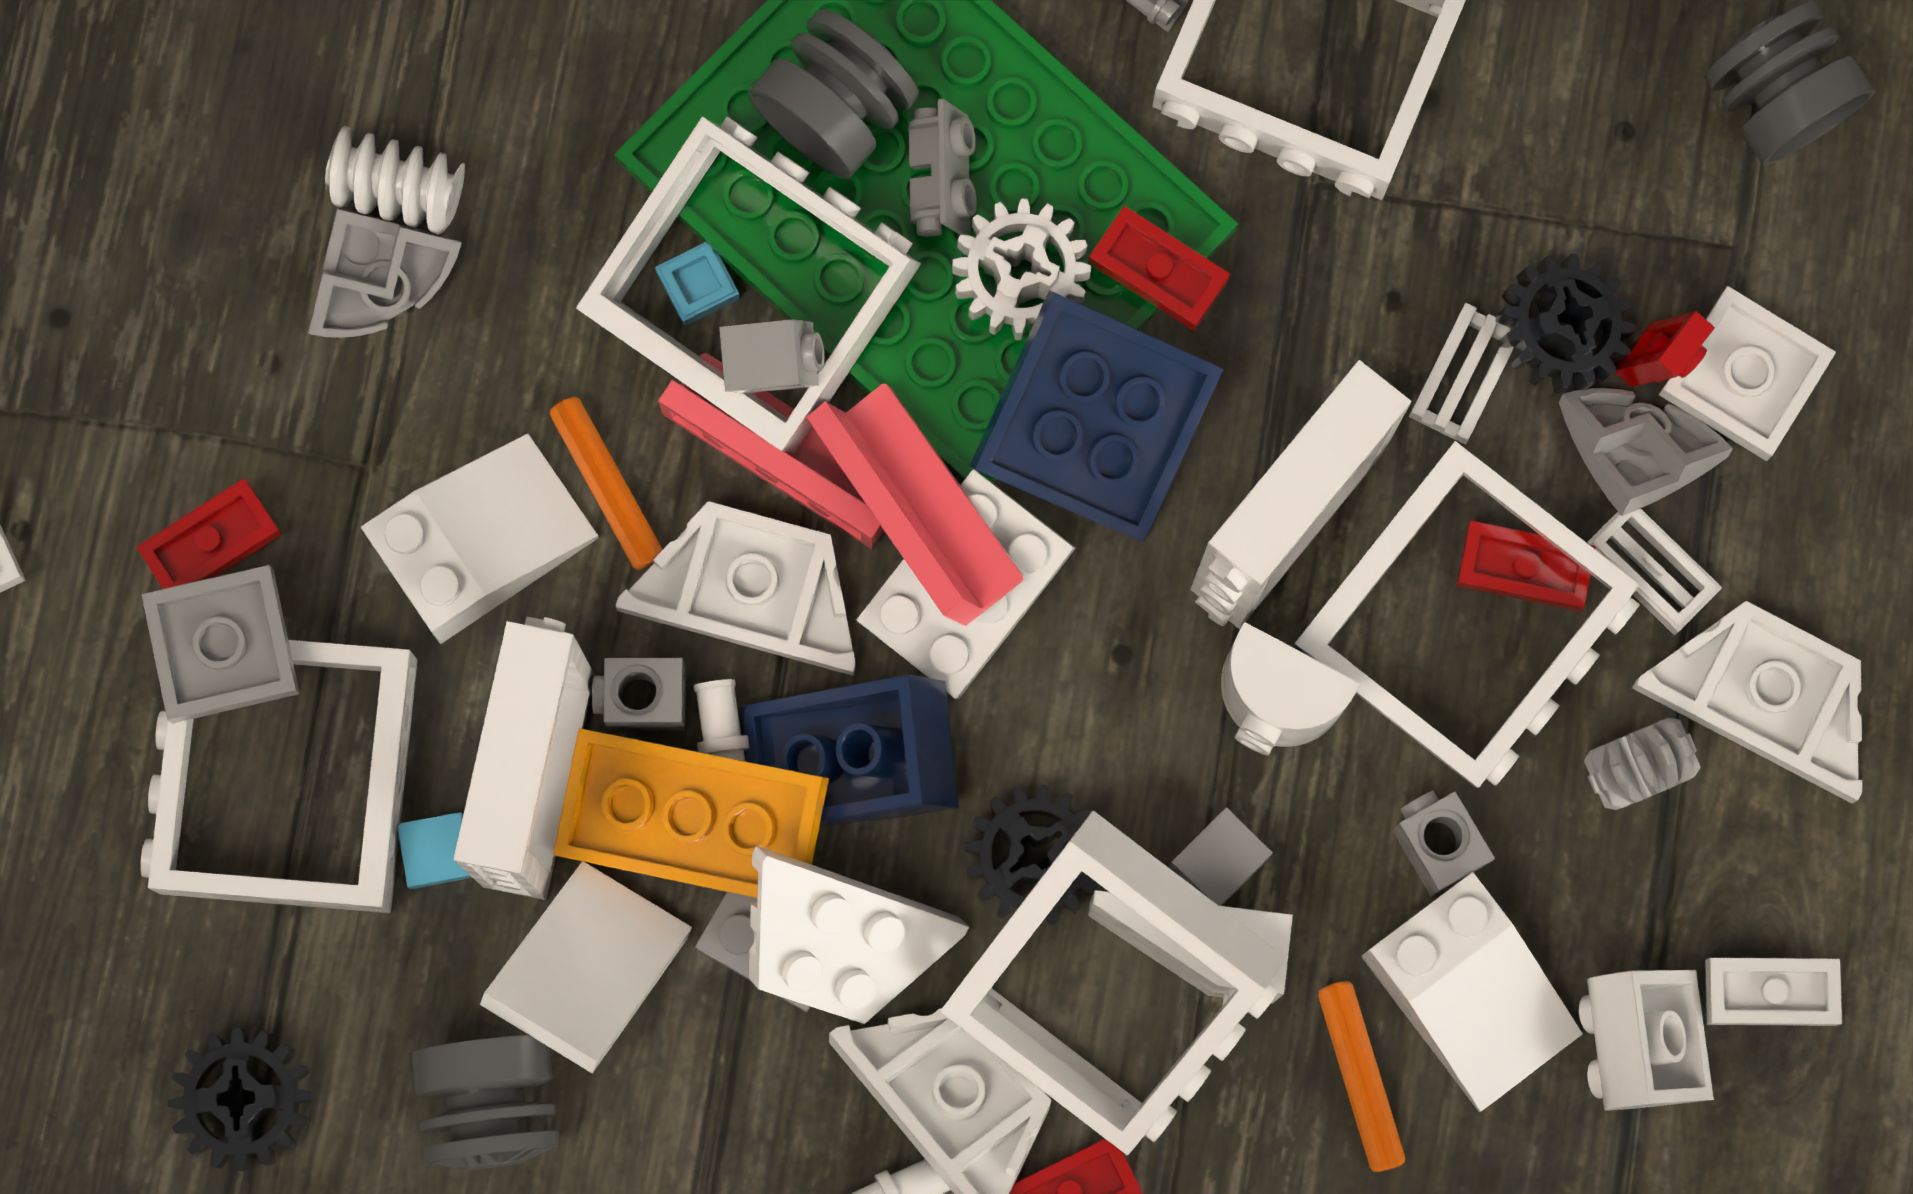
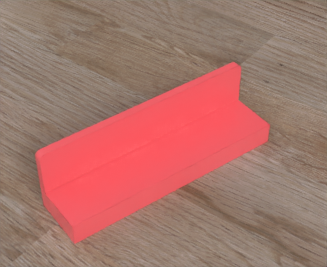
[658,353,885,550]
[806,384,1023,626]

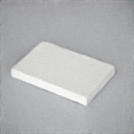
[480,861,692,1073]

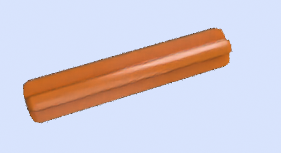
[550,396,662,570]
[1318,981,1405,1172]

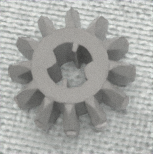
[1584,718,1701,810]

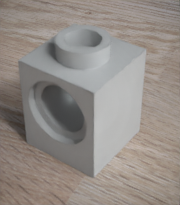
[720,319,825,393]
[592,658,686,731]
[1392,790,1495,897]
[1169,807,1273,906]

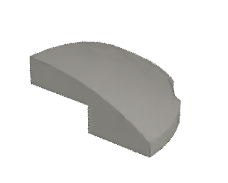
[308,207,462,338]
[1559,388,1733,516]

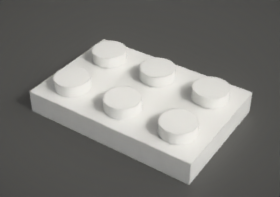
[857,469,1076,699]

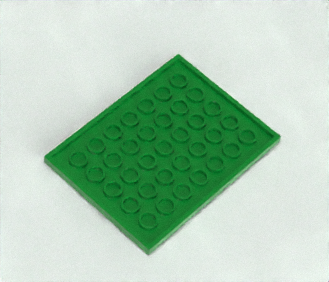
[614,0,1238,483]

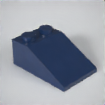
[741,675,959,827]

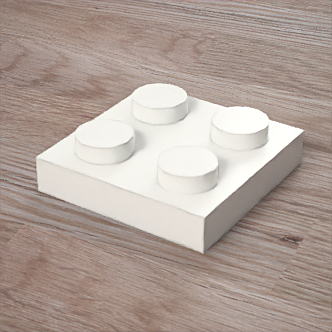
[1659,286,1836,461]

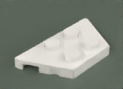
[616,501,856,676]
[1632,601,1862,803]
[749,846,969,1024]
[829,1008,1051,1194]

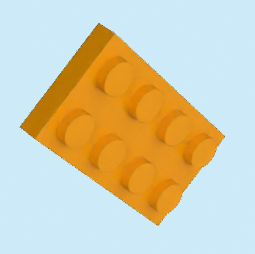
[553,728,829,898]

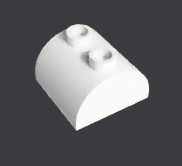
[1221,622,1360,755]
[1579,970,1714,1111]

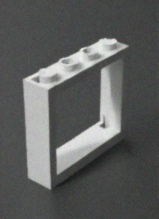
[1152,0,1465,200]
[576,117,921,453]
[1190,360,1412,629]
[1295,441,1640,788]
[453,616,595,900]
[141,640,418,913]
[940,811,1286,1156]

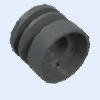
[1704,1,1876,165]
[748,9,918,179]
[410,1035,561,1171]

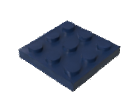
[970,290,1224,542]

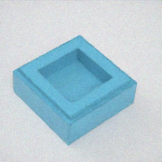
[655,242,740,327]
[397,812,472,889]

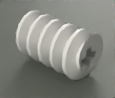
[325,126,465,235]

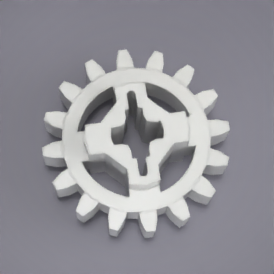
[952,199,1091,340]

